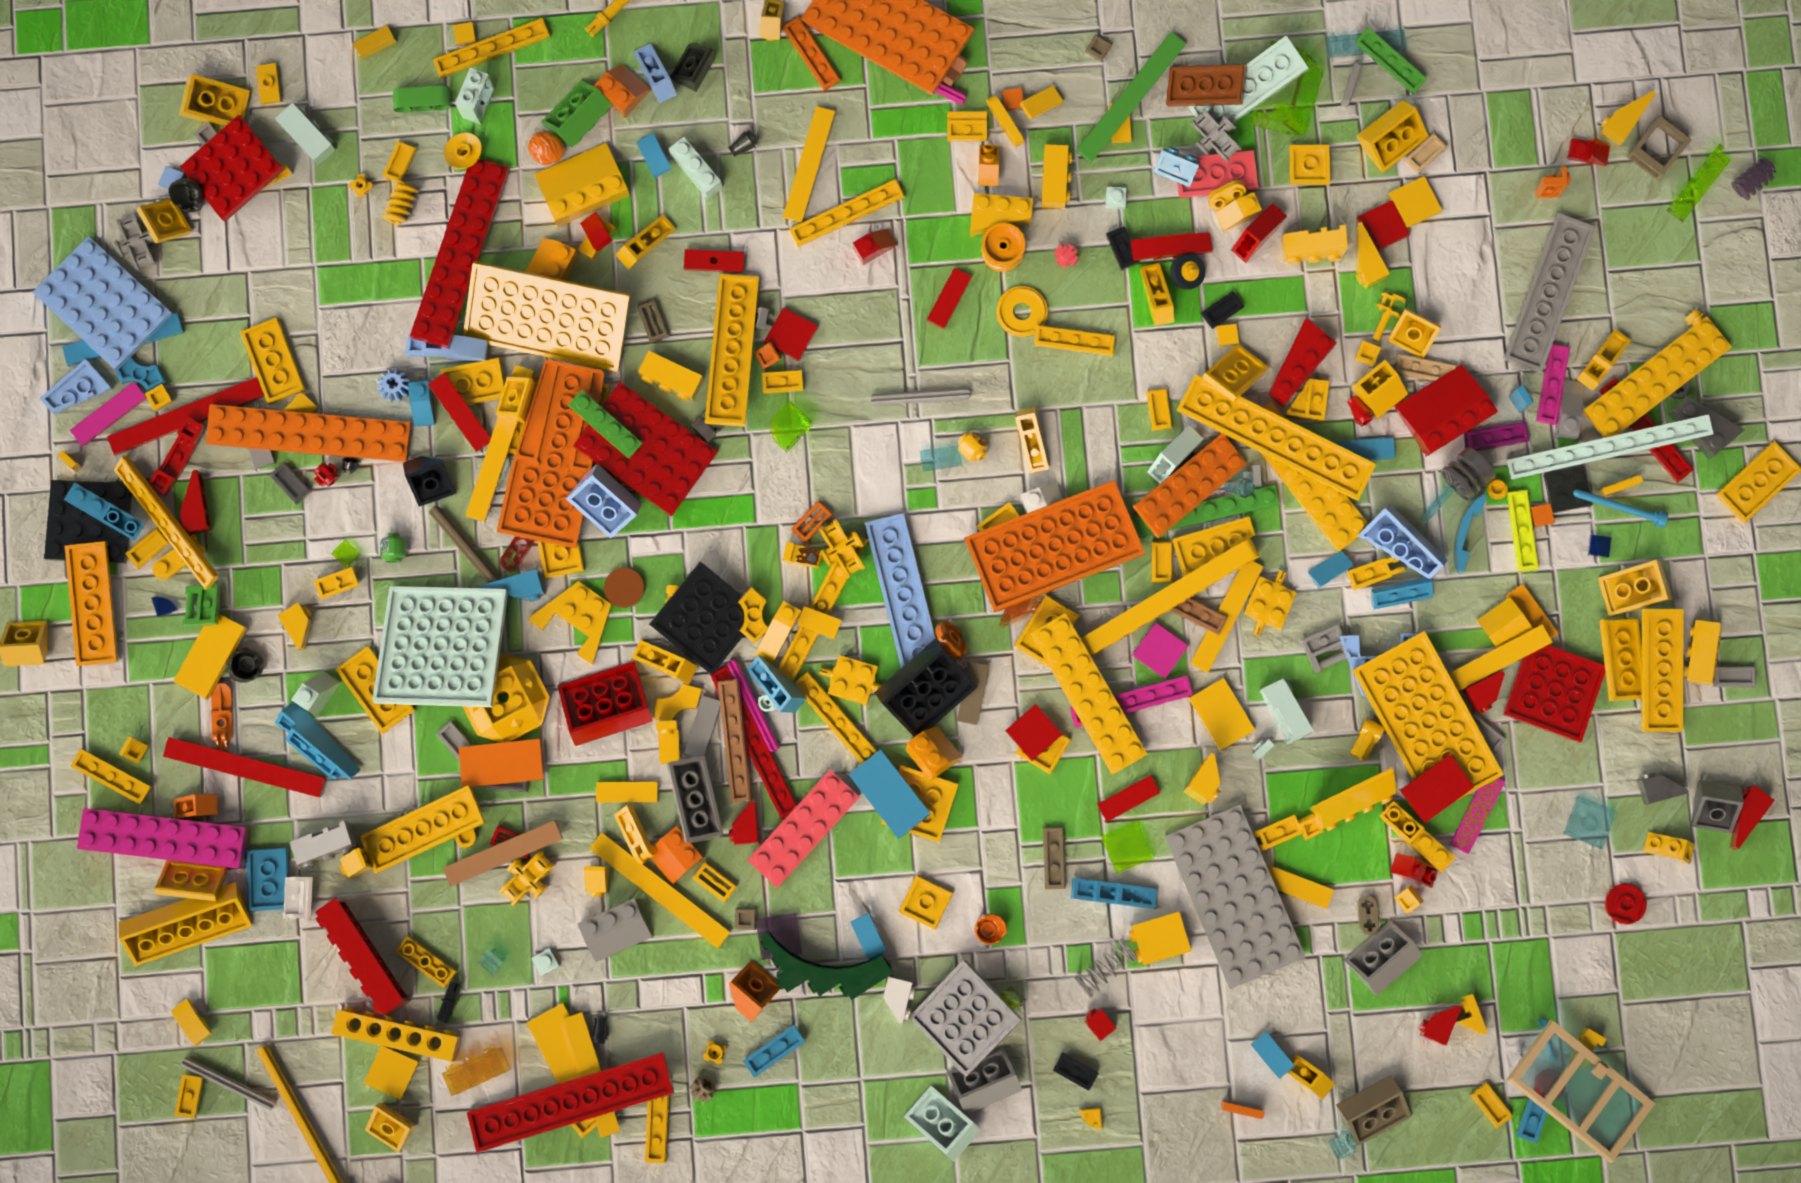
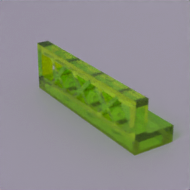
[1666,143,1731,222]

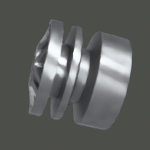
[1441,447,1496,501]

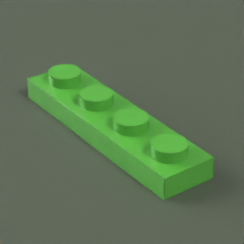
[1354,27,1427,94]
[568,390,642,459]

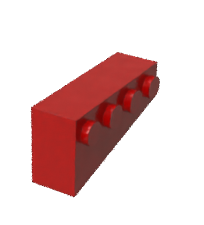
[1268,318,1337,407]

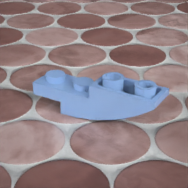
[405,335,488,361]

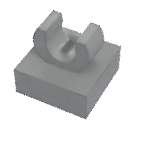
[755,307,774,331]
[1243,465,1263,488]

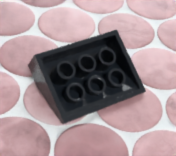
[874,639,978,737]

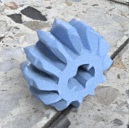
[377,368,411,402]

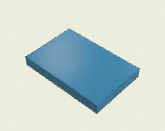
[246,847,289,912]

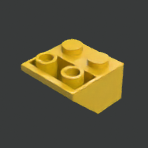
[1351,360,1408,420]

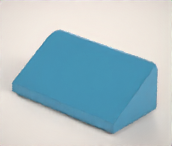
[1308,550,1354,589]

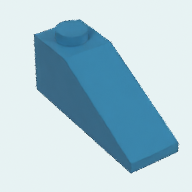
[478,569,545,602]
[747,655,807,713]

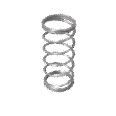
[1074,939,1137,998]

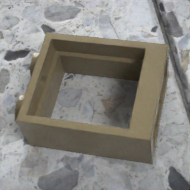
[1627,116,1692,181]

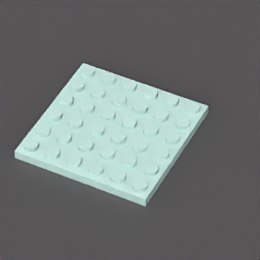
[372,586,508,707]

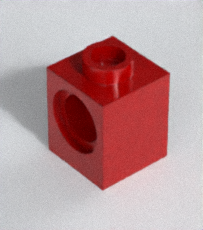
[1084,1008,1117,1041]

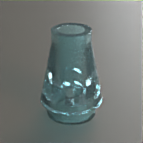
[1224,478,1254,498]

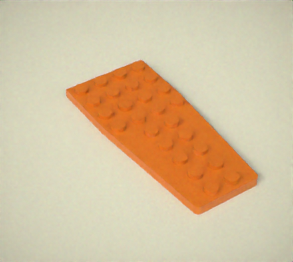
[497,359,604,549]

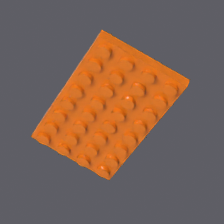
[800,0,975,96]
[964,480,1145,613]

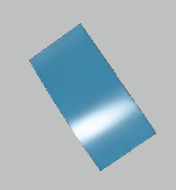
[637,132,672,178]
[850,913,887,959]
[1251,1031,1295,1079]

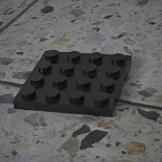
[44,480,132,564]
[649,561,744,675]

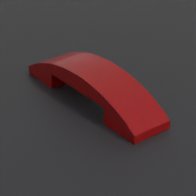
[149,416,204,496]

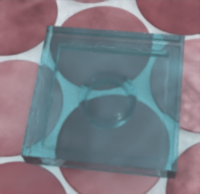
[1563,796,1617,849]

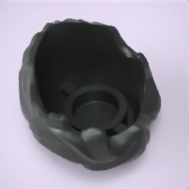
[168,178,205,212]
[226,647,264,683]

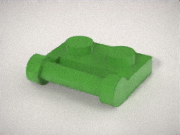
[182,584,221,628]

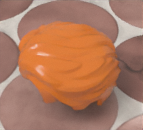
[528,131,564,166]

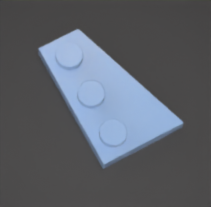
[40,359,113,414]

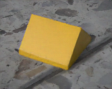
[1388,308,1442,358]
[495,377,537,423]
[1477,597,1533,648]
[365,1103,417,1152]

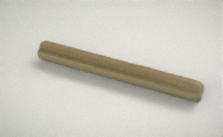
[429,506,499,583]

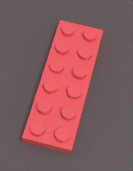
[747,769,860,888]

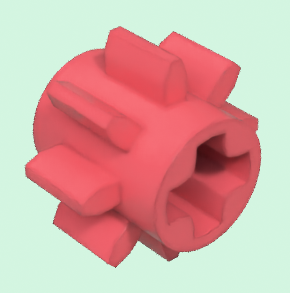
[1054,243,1079,268]

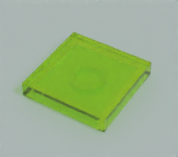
[1100,820,1154,874]

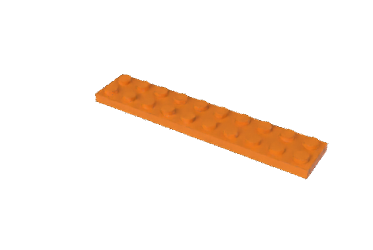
[206,404,411,462]

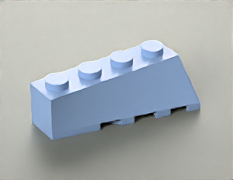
[1358,504,1448,579]

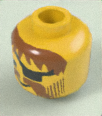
[958,432,988,462]

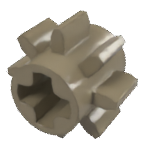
[690,1076,717,1103]

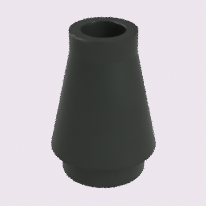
[728,130,758,157]

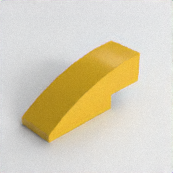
[1577,329,1631,391]

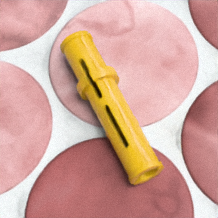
[585,0,631,37]

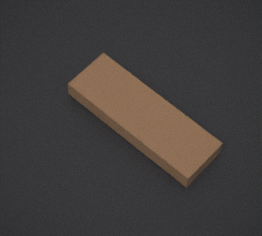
[1170,598,1228,636]

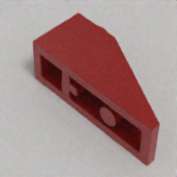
[178,470,212,536]
[1730,785,1775,850]

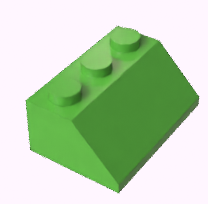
[541,80,612,147]

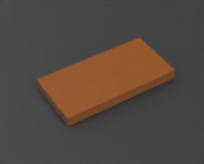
[1166,64,1247,107]

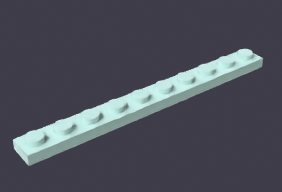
[1506,414,1713,480]

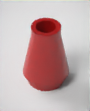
[1347,396,1374,427]

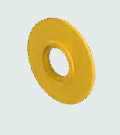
[996,286,1048,337]

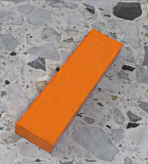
[782,17,841,92]

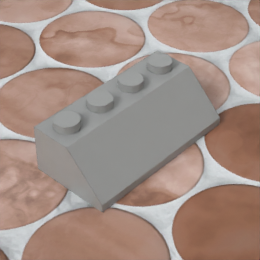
[666,755,724,843]

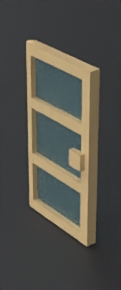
[1507,1020,1656,1163]

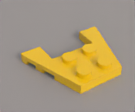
[528,581,612,665]

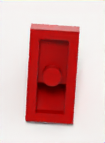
[1567,138,1610,166]

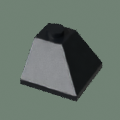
[403,456,457,507]

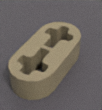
[1357,896,1379,935]

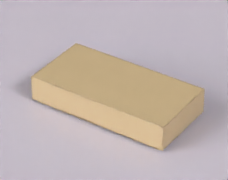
[1404,133,1447,174]

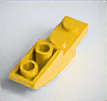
[1380,801,1456,873]

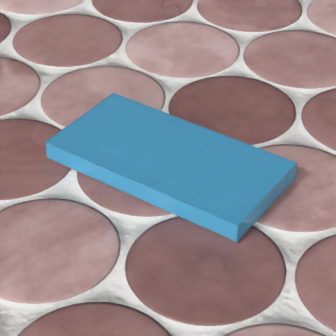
[849,749,931,839]

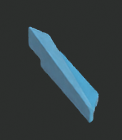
[275,702,360,780]

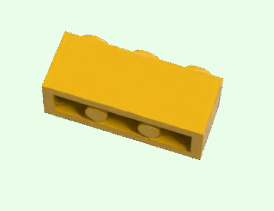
[1041,144,1072,209]
[638,351,704,401]
[1684,620,1722,686]

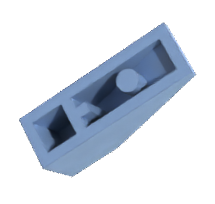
[633,43,677,103]

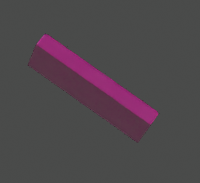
[1465,422,1530,451]

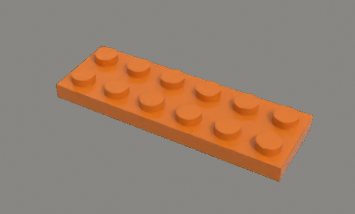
[1133,433,1247,538]

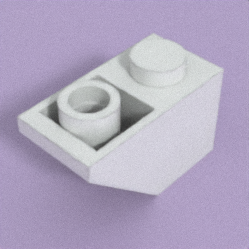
[883,977,915,1023]

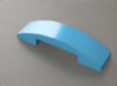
[1453,494,1487,574]

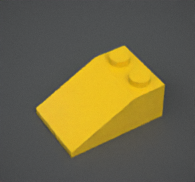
[179,74,250,126]
[1598,560,1673,617]

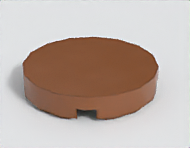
[604,568,645,608]

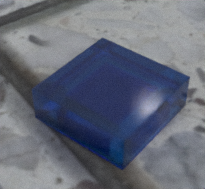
[1588,535,1611,558]

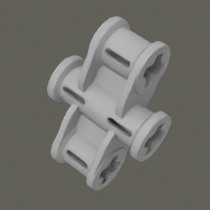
[1190,108,1242,163]
[114,212,156,271]

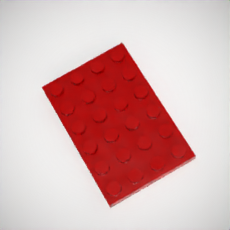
[573,381,718,517]

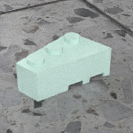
[1260,678,1314,745]

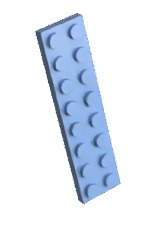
[865,513,936,668]

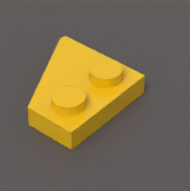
[1285,378,1329,422]

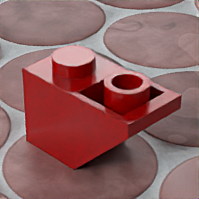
[1390,853,1438,888]

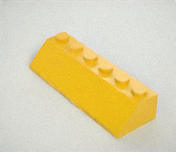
[118,882,252,966]

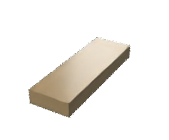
[1394,353,1457,382]

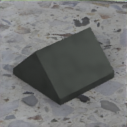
[670,44,715,92]

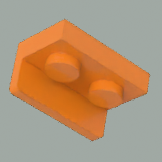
[1535,166,1570,198]

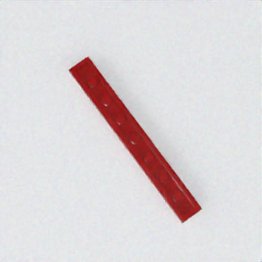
[107,377,265,456]
[710,666,797,820]
[163,737,326,798]

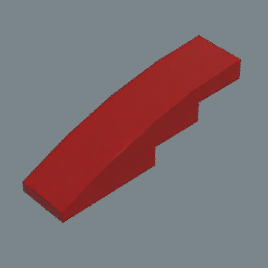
[1130,232,1213,261]
[428,373,491,452]

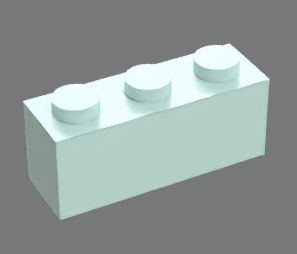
[275,103,335,166]
[669,137,723,200]

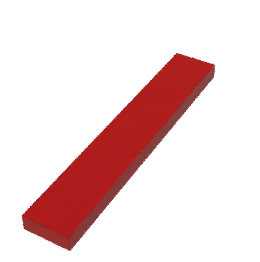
[1599,377,1694,483]

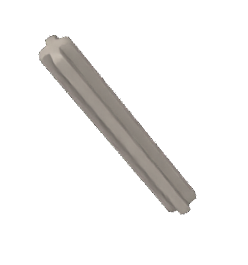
[871,388,970,406]
[181,1057,276,1110]

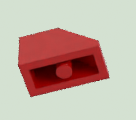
[852,228,897,265]
[1463,670,1505,713]
[729,801,759,846]
[1419,1006,1462,1046]

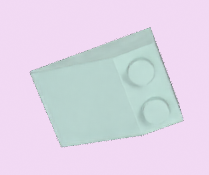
[904,1086,981,1162]

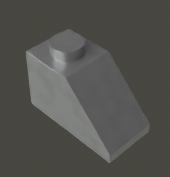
[1637,773,1688,805]

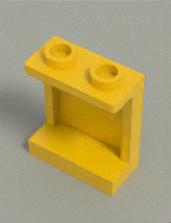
[1129,912,1191,966]

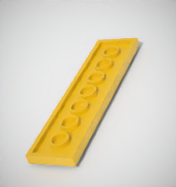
[705,274,759,427]
[1582,316,1732,438]
[1259,401,1369,552]
[1030,613,1147,775]

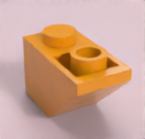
[978,144,999,186]

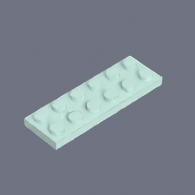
[1189,36,1309,124]

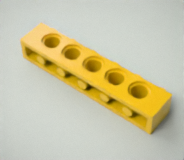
[331,1006,461,1062]

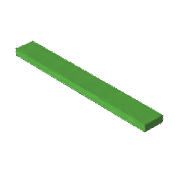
[1076,32,1186,163]

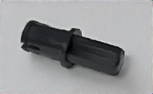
[437,981,462,1023]

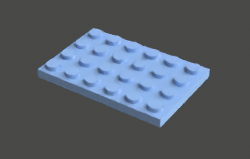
[32,236,173,371]

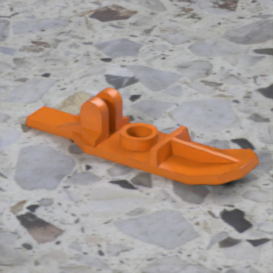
[211,683,233,752]

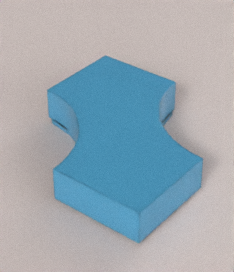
[115,357,167,391]

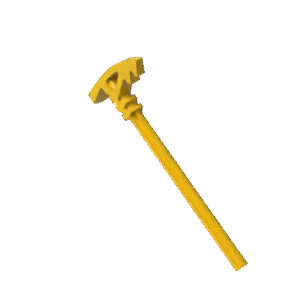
[256,1044,343,1183]

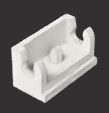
[283,877,313,919]

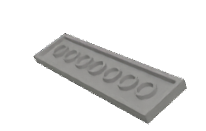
[1503,213,1595,374]

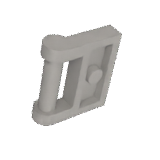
[1300,625,1348,674]

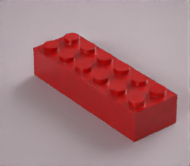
[315,898,410,1015]

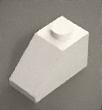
[1020,484,1063,514]

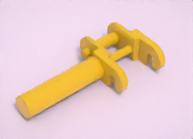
[1372,292,1407,342]

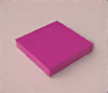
[1132,623,1188,679]

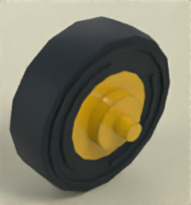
[1170,254,1205,290]

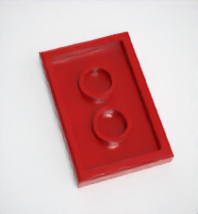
[1400,754,1474,823]

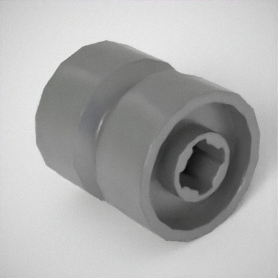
[690,409,726,443]

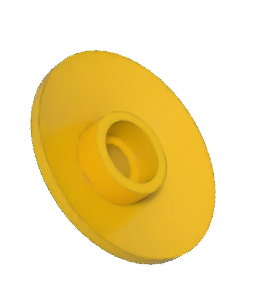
[444,133,482,169]

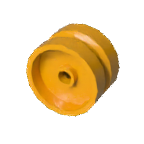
[981,223,1026,272]

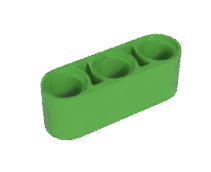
[393,86,450,113]

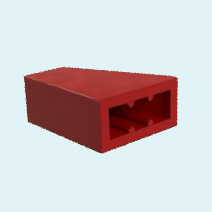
[1231,203,1287,263]

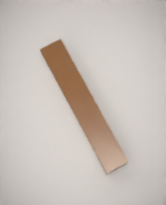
[718,679,753,803]
[443,820,563,887]

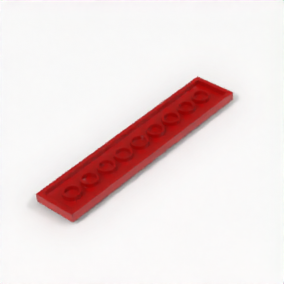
[410,159,509,348]
[467,1053,675,1153]

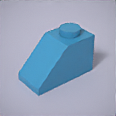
[408,381,435,427]

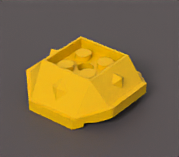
[462,654,550,743]

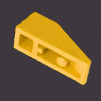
[1600,90,1657,145]
[616,214,676,270]
[1355,222,1390,289]
[1140,263,1174,326]
[1015,406,1049,473]
[754,601,801,665]
[631,640,697,685]

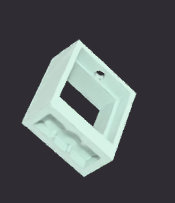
[455,68,495,125]

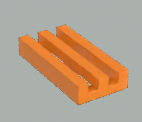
[791,500,833,544]
[1221,1101,1265,1119]

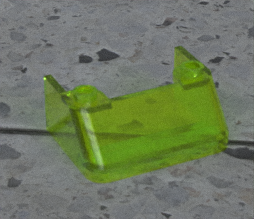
[1248,41,1324,137]

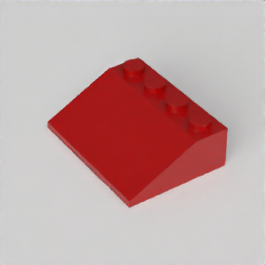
[1394,364,1498,457]
[557,661,653,746]

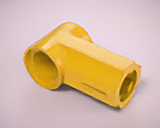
[1349,718,1385,762]

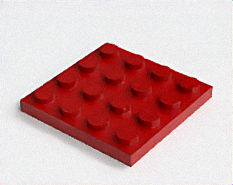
[180,115,284,222]
[1502,645,1606,743]

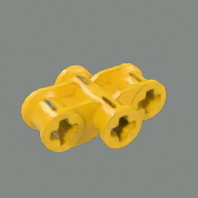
[818,519,865,579]
[499,850,556,907]

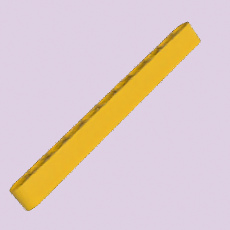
[1080,538,1261,657]

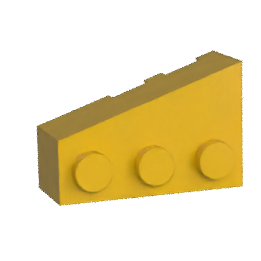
[970,193,1033,238]
[1281,224,1348,265]

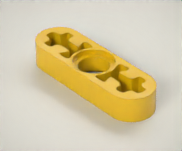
[986,95,1024,148]

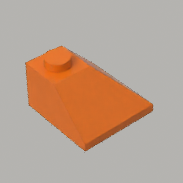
[729,960,780,1022]

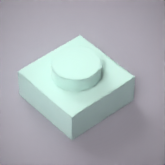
[1105,187,1126,209]
[1252,739,1274,761]
[531,948,560,976]

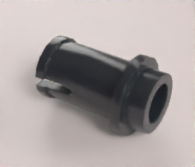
[591,1018,608,1044]

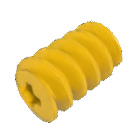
[382,180,419,225]

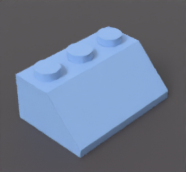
[566,464,642,538]

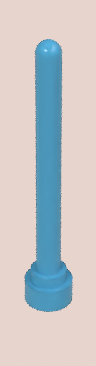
[1573,489,1668,528]

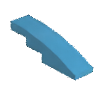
[1070,878,1158,909]

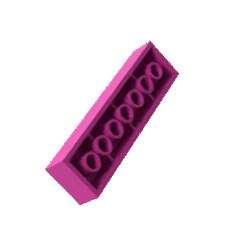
[77,808,251,869]

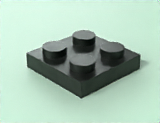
[1543,466,1593,513]

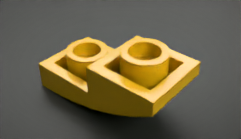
[171,998,212,1046]

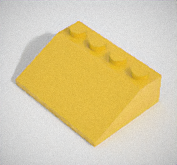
[534,143,630,227]
[1310,768,1397,831]

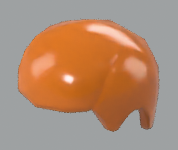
[974,913,1007,945]

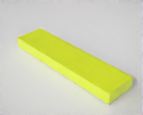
[1506,490,1539,572]

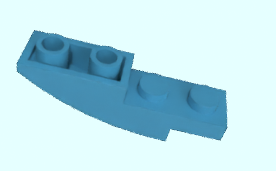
[64,482,145,541]

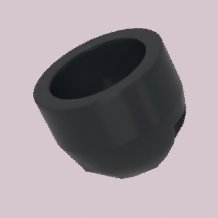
[341,457,358,474]

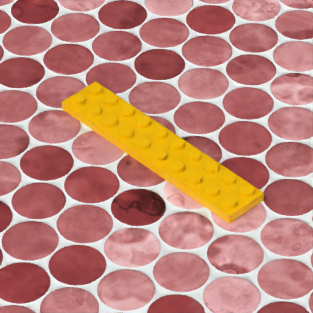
[1177,374,1376,501]

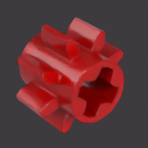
[314,462,339,487]

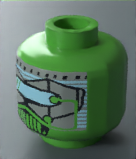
[380,533,407,563]

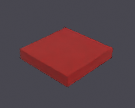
[1356,200,1410,251]
[764,308,818,362]
[1005,704,1063,762]

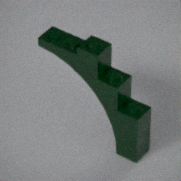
[760,929,893,1000]

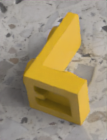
[656,720,680,764]
[1644,832,1695,864]

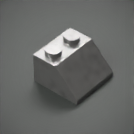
[1691,780,1744,833]

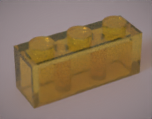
[442,1045,511,1096]

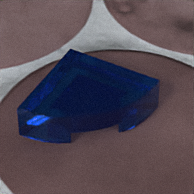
[151,597,178,617]

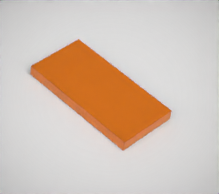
[458,739,544,788]

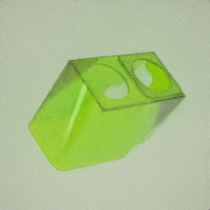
[769,401,813,453]

